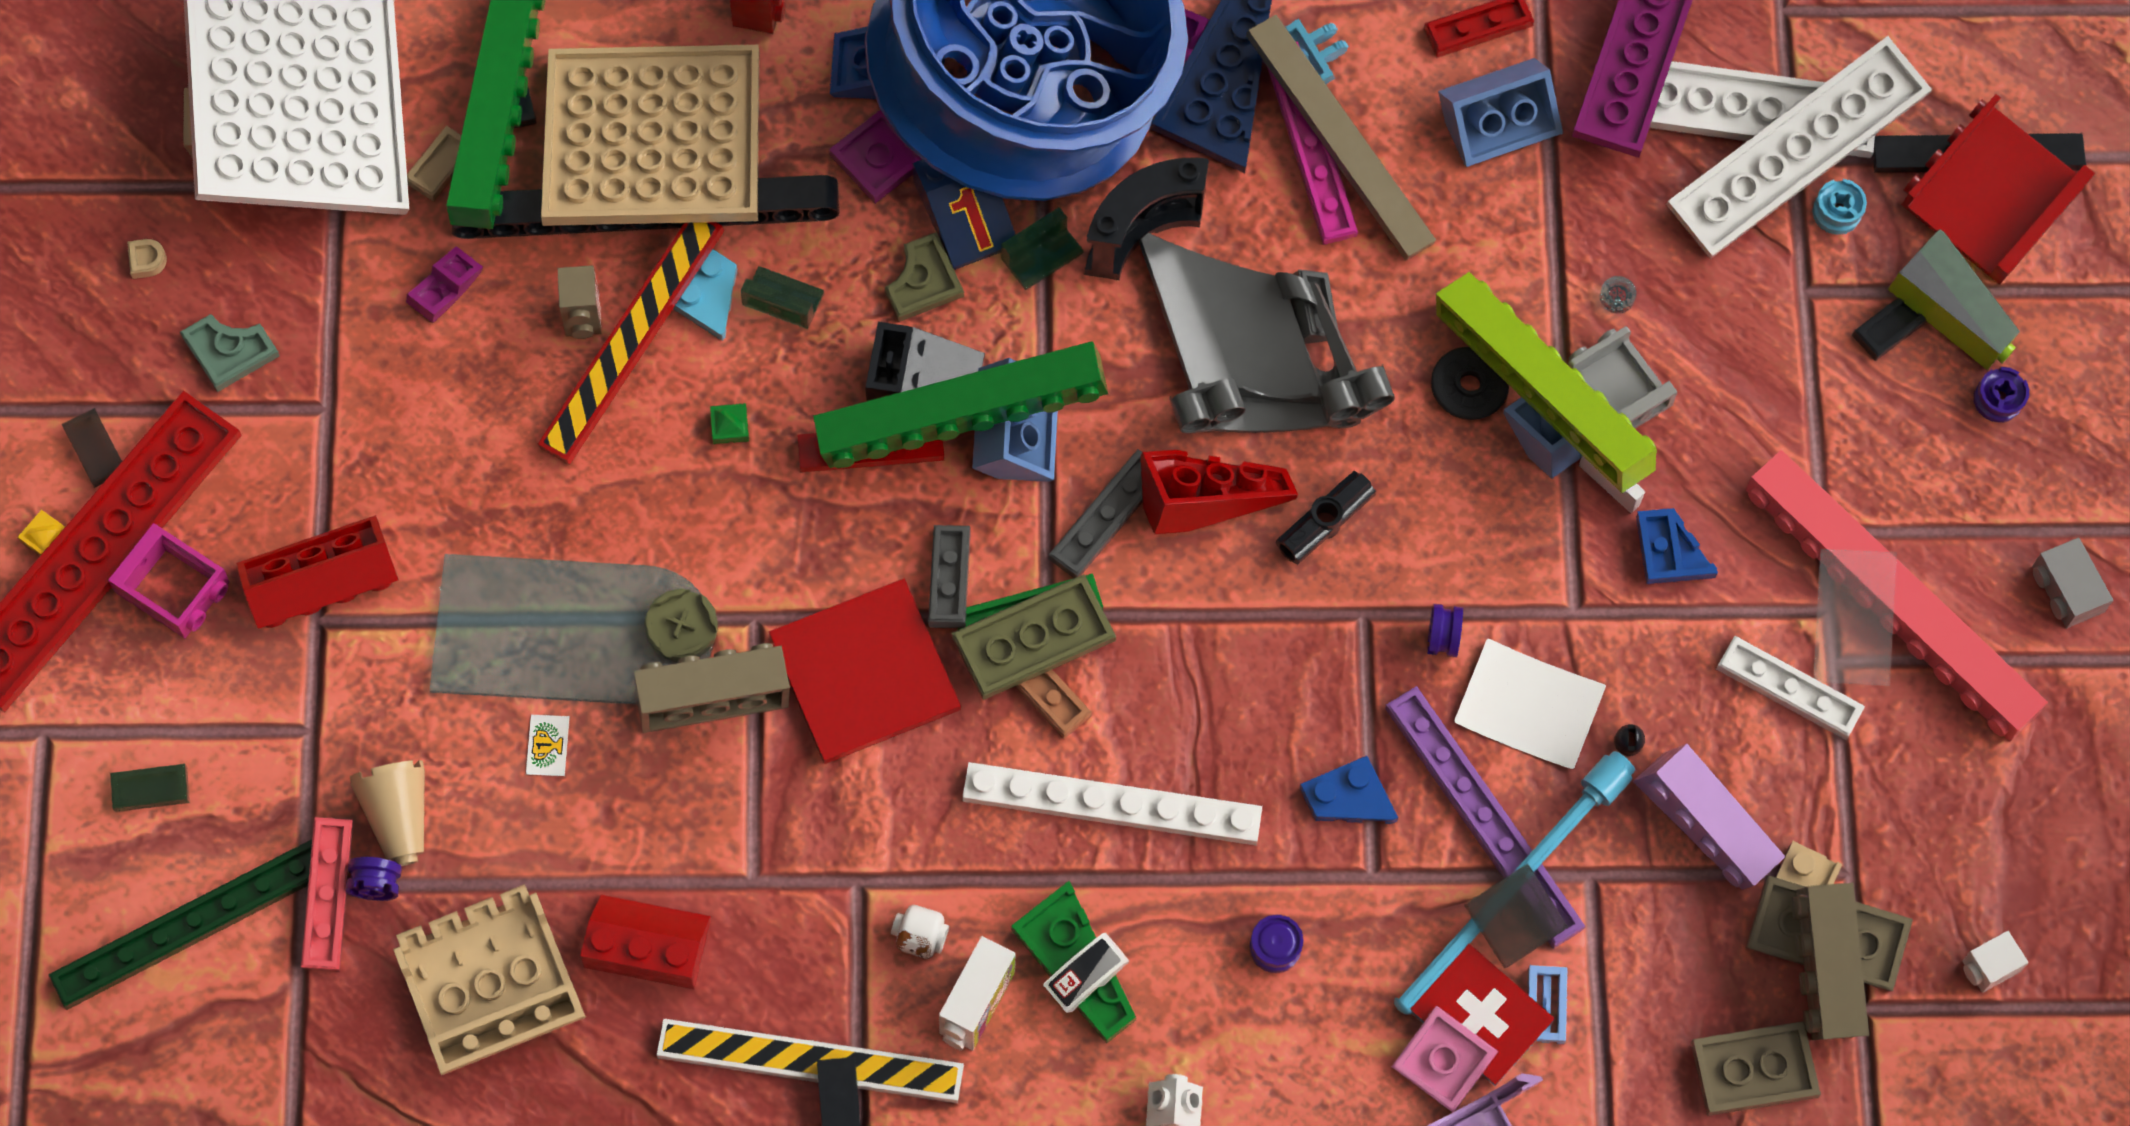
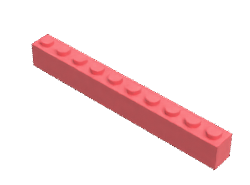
[1746,450,2048,742]

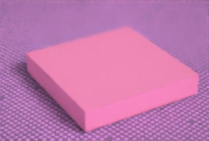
[1392,1006,1499,1112]

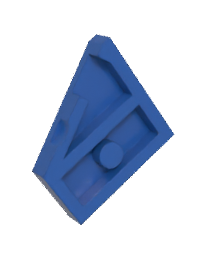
[1636,508,1718,584]
[1299,756,1398,824]

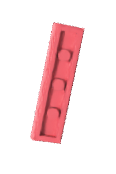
[301,817,353,971]

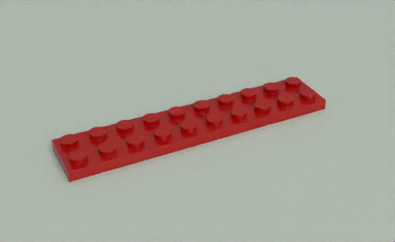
[0,390,242,713]

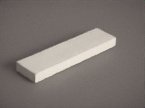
[1716,636,1865,740]

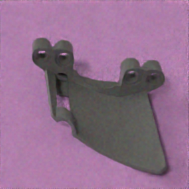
[1139,233,1395,433]

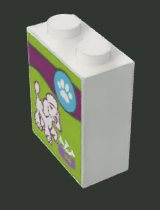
[939,936,1016,1051]

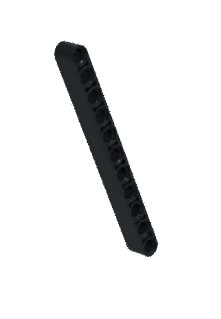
[452,175,840,239]

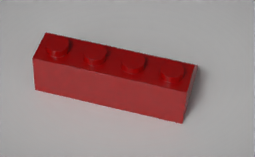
[236,515,399,629]

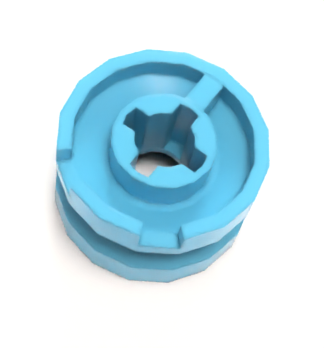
[1812,179,1867,235]

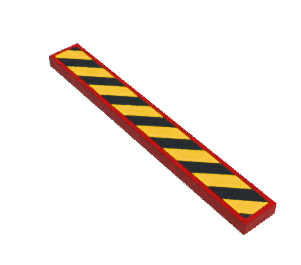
[538,222,725,465]

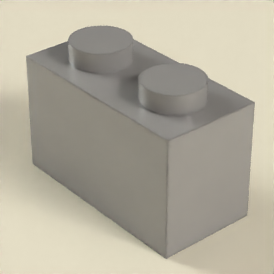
[2033,537,2113,629]

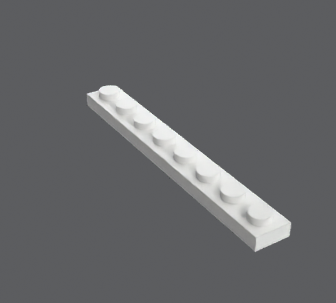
[963,762,1263,846]

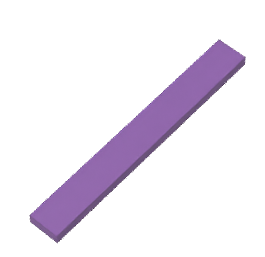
[1385,686,1585,949]

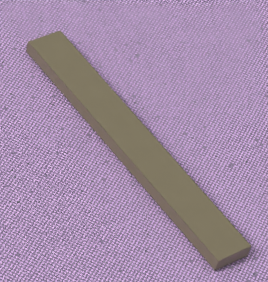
[1246,15,1436,261]

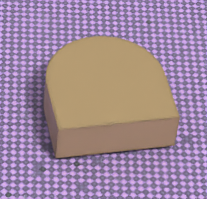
[128,239,167,279]

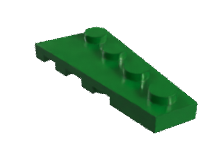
[1011,880,1136,1044]

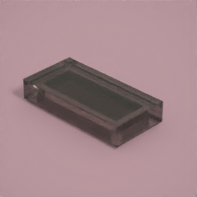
[62,408,122,488]

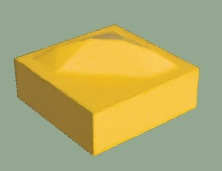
[18,510,65,556]

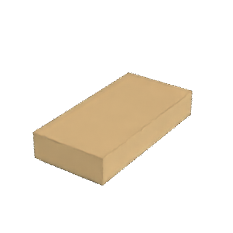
[407,126,461,201]

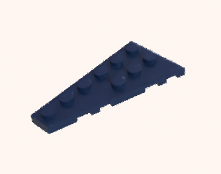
[1151,0,1272,173]

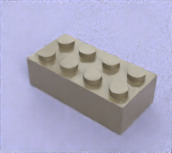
[634,643,790,733]
[1791,882,1869,1040]

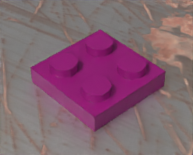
[829,110,922,203]

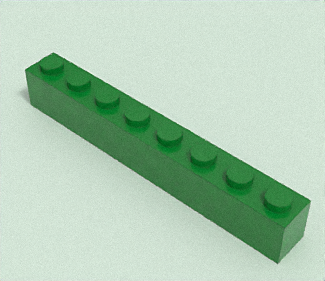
[446,0,546,229]
[813,341,1108,468]

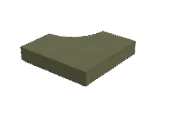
[885,232,964,322]

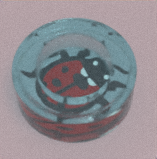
[1600,276,1637,314]

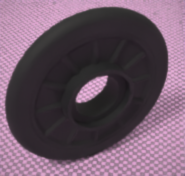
[1431,347,1509,420]

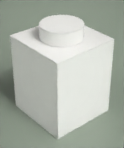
[1963,931,2029,993]

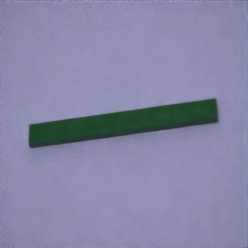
[48,839,312,1010]

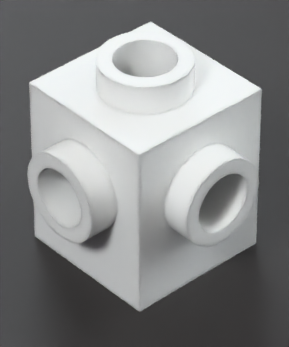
[1146,1074,1203,1126]

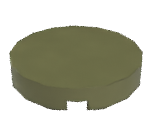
[644,588,719,661]

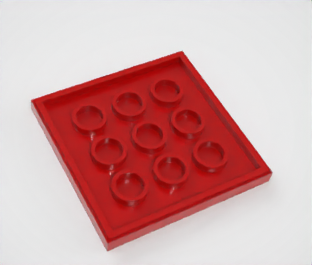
[769,578,961,765]

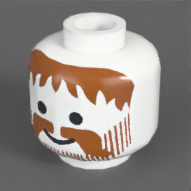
[891,905,949,959]

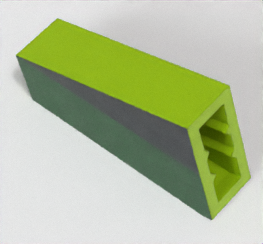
[1888,229,2020,370]

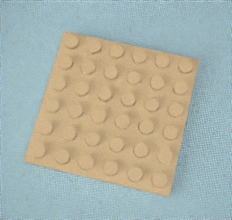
[541,45,759,226]

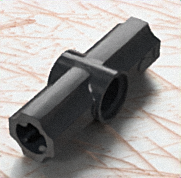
[1276,470,1376,565]

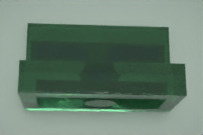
[1001,207,1084,290]
[741,266,825,329]

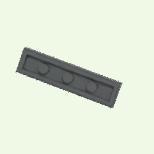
[1048,449,1143,578]

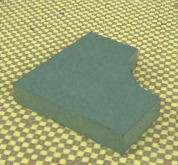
[180,314,280,392]

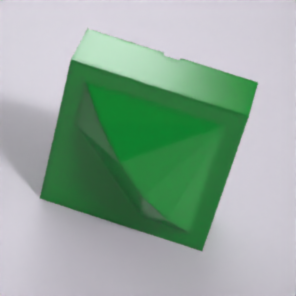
[710,403,749,444]

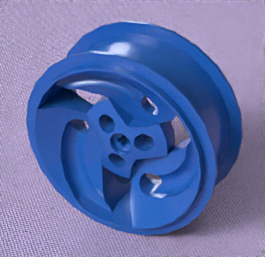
[865,0,1188,201]

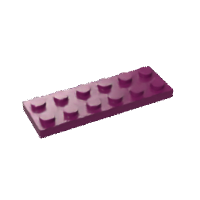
[1572,0,1692,158]

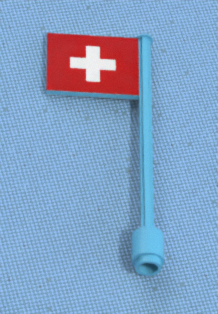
[1394,751,1636,1086]

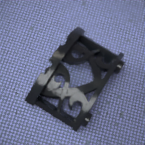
[1084,158,1209,280]

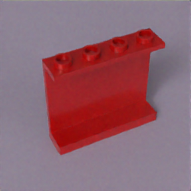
[1901,94,2095,285]

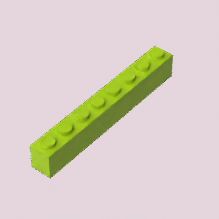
[1436,272,1657,493]

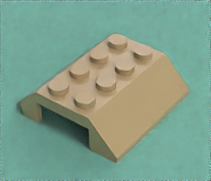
[394,884,586,1075]

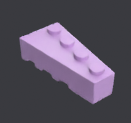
[1633,744,1785,889]

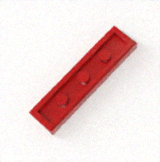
[797,433,944,473]

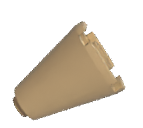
[350,760,425,866]

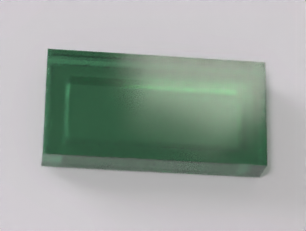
[110,764,190,812]

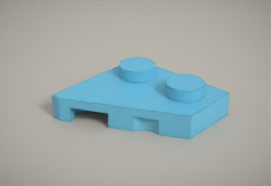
[673,249,737,341]

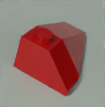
[1140,450,1298,535]

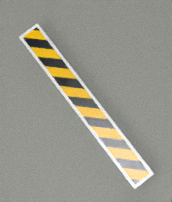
[657,1019,964,1103]

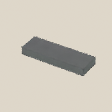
[928,525,971,628]

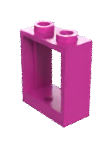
[108,523,230,639]

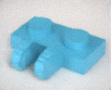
[1285,19,1349,84]

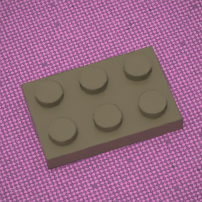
[1691,1021,1821,1116]

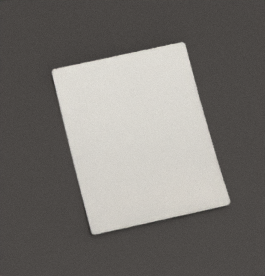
[1454,639,1606,769]

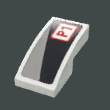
[1043,933,1129,1013]

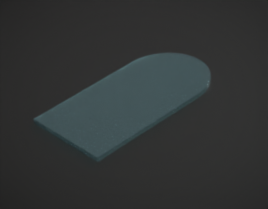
[430,554,714,704]

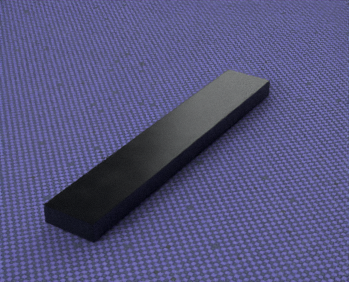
[1873,133,2086,173]

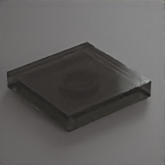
[1464,864,1568,968]

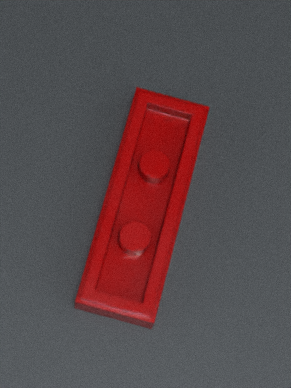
[1424,0,1534,58]

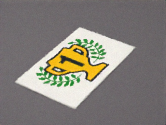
[526,715,570,776]

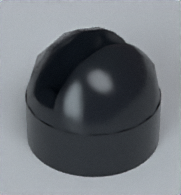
[1614,724,1645,756]

